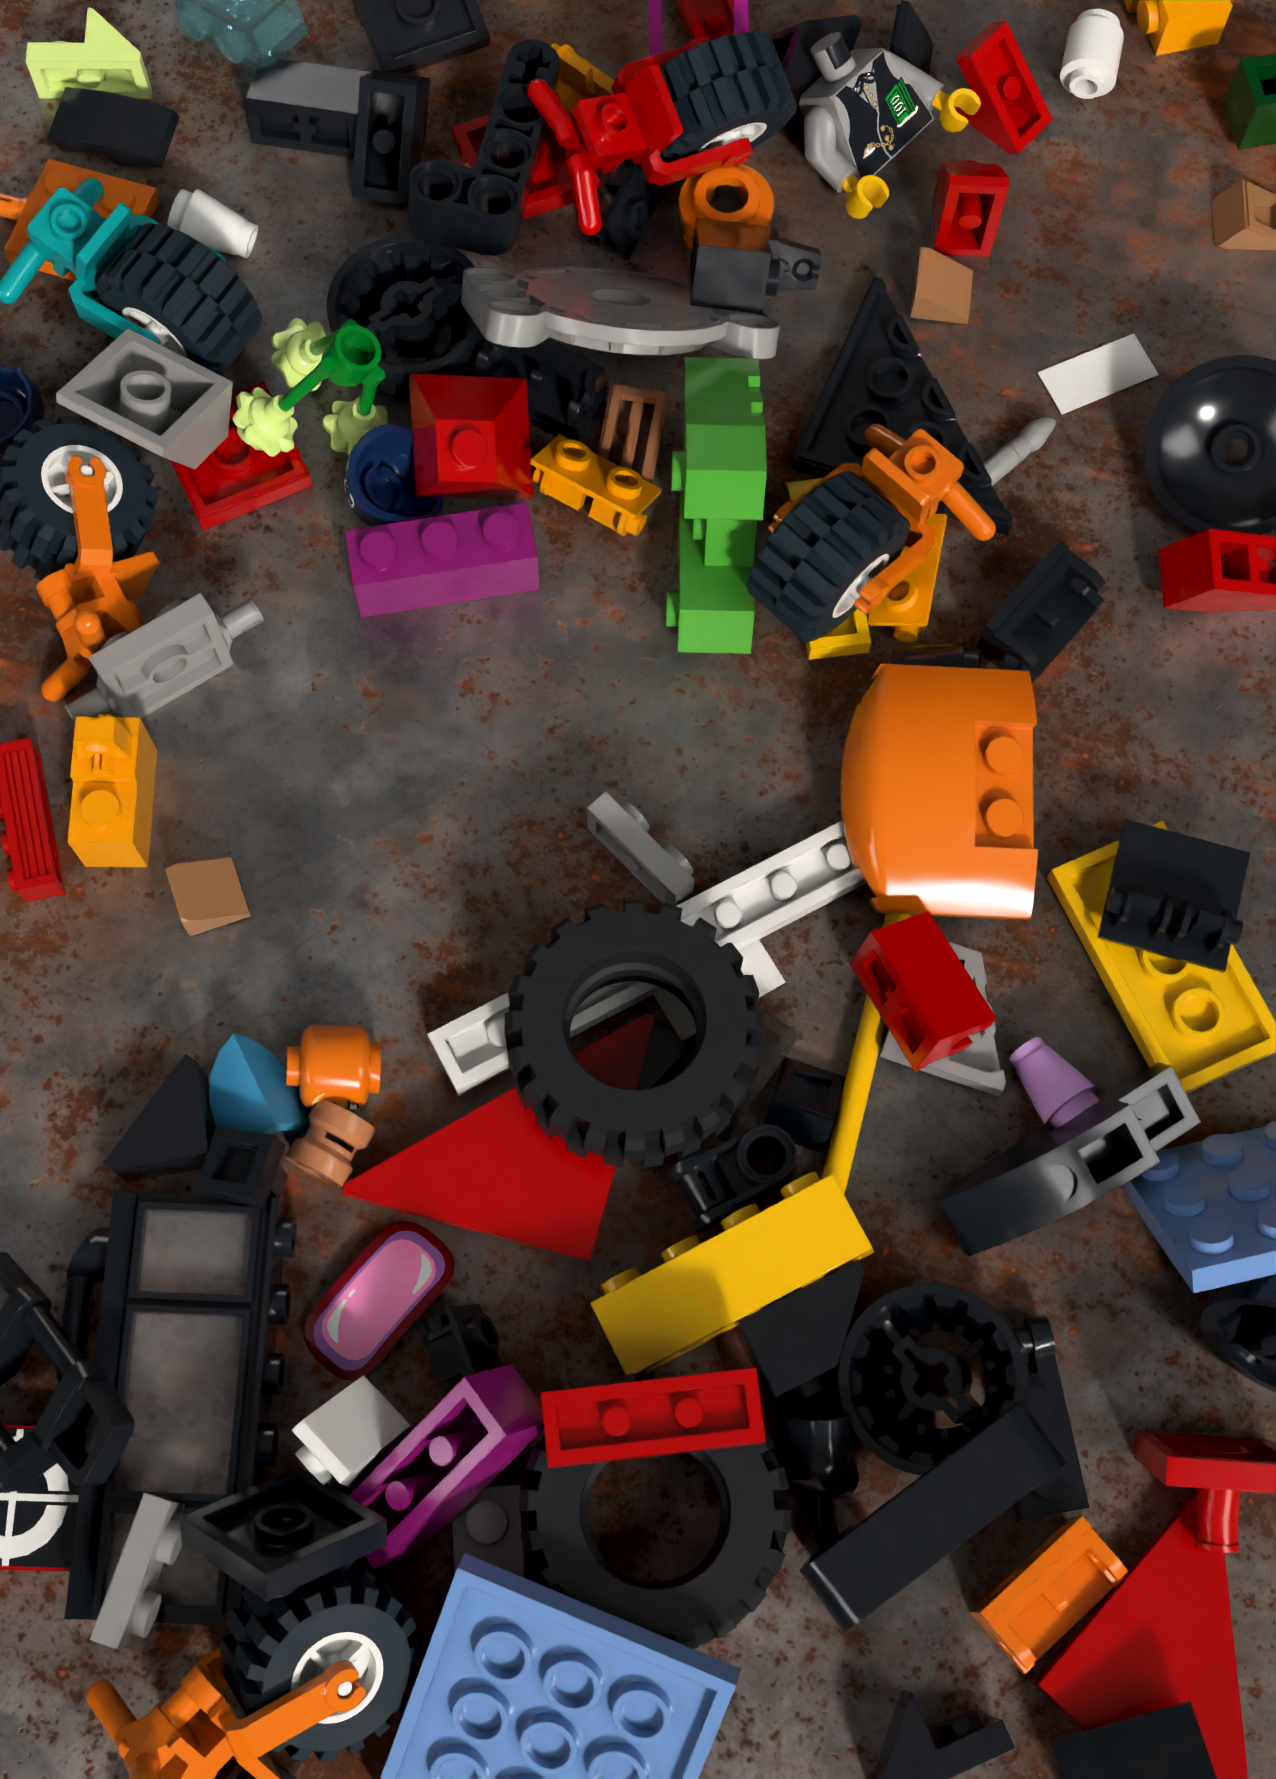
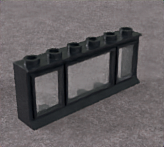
[64,1189,297,1626]

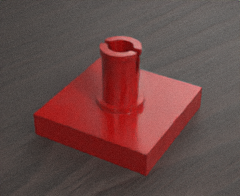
[1134,1430,1276,1553]

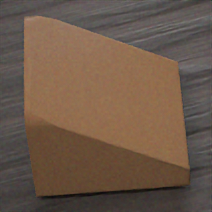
[1212,179,1276,251]
[910,246,973,324]
[164,857,251,937]

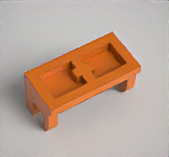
[969,1516,1128,1674]

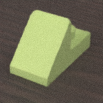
[26,7,152,99]

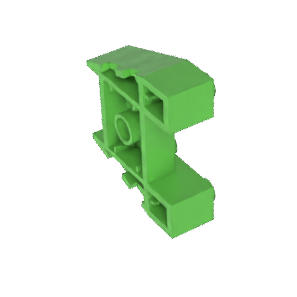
[666,357,767,654]

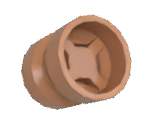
[285,1099,376,1189]

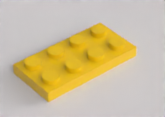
[1047,821,1276,1094]

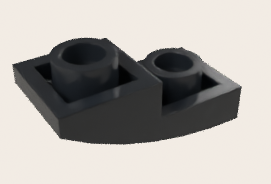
[47,87,180,168]

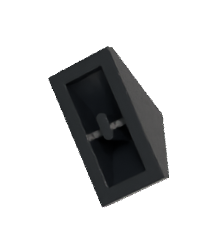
[104,1054,215,1183]

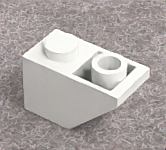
[292,1375,414,1490]

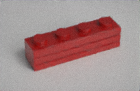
[0,737,65,903]

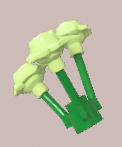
[232,318,389,457]

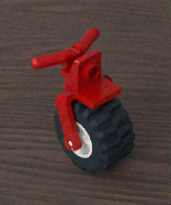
[527,32,797,236]

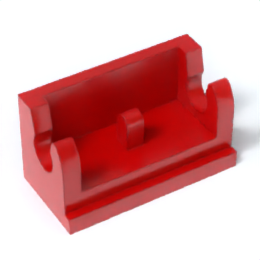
[849,911,997,1072]

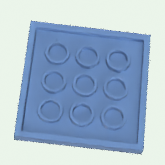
[380,1553,740,1779]

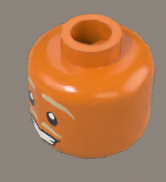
[286,1024,381,1109]

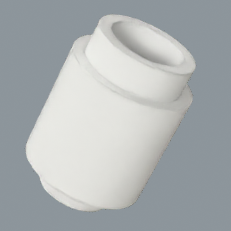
[1060,9,1124,99]

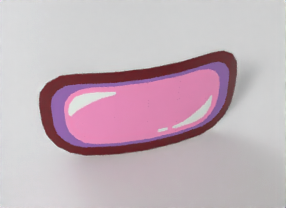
[304,1221,455,1381]

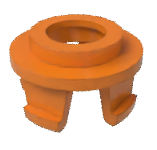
[679,164,774,251]

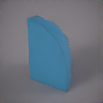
[209,1034,311,1140]

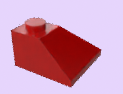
[409,373,534,499]

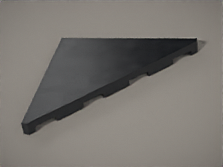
[792,277,1013,536]

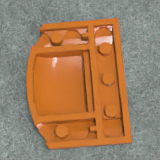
[840,664,1038,920]

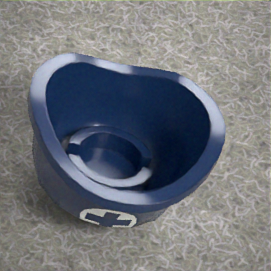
[344,424,444,526]

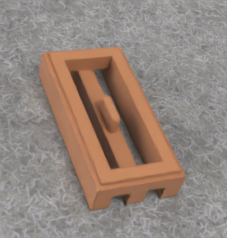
[598,383,669,506]

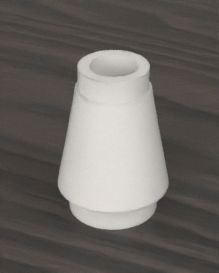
[167,189,258,258]

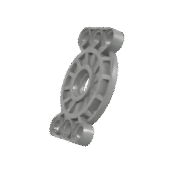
[461,266,780,359]

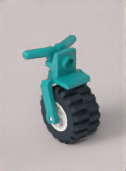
[0,178,262,376]

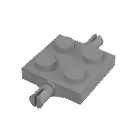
[64,593,264,723]

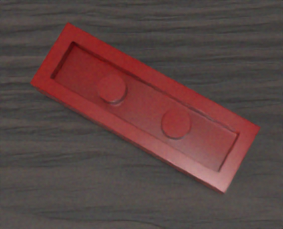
[541,1368,766,1468]

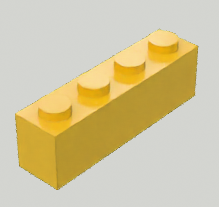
[590,1171,875,1377]

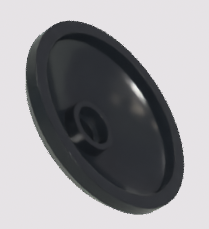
[1144,355,1276,535]

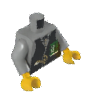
[799,32,981,219]

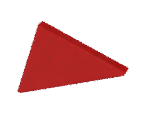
[342,1013,656,1263]
[1034,1489,1248,1779]

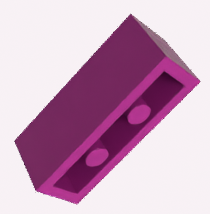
[344,502,540,618]
[349,1364,544,1569]

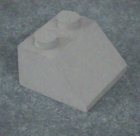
[56,329,233,469]

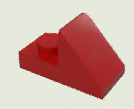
[955,21,1053,154]

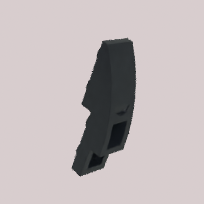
[934,1063,1201,1256]

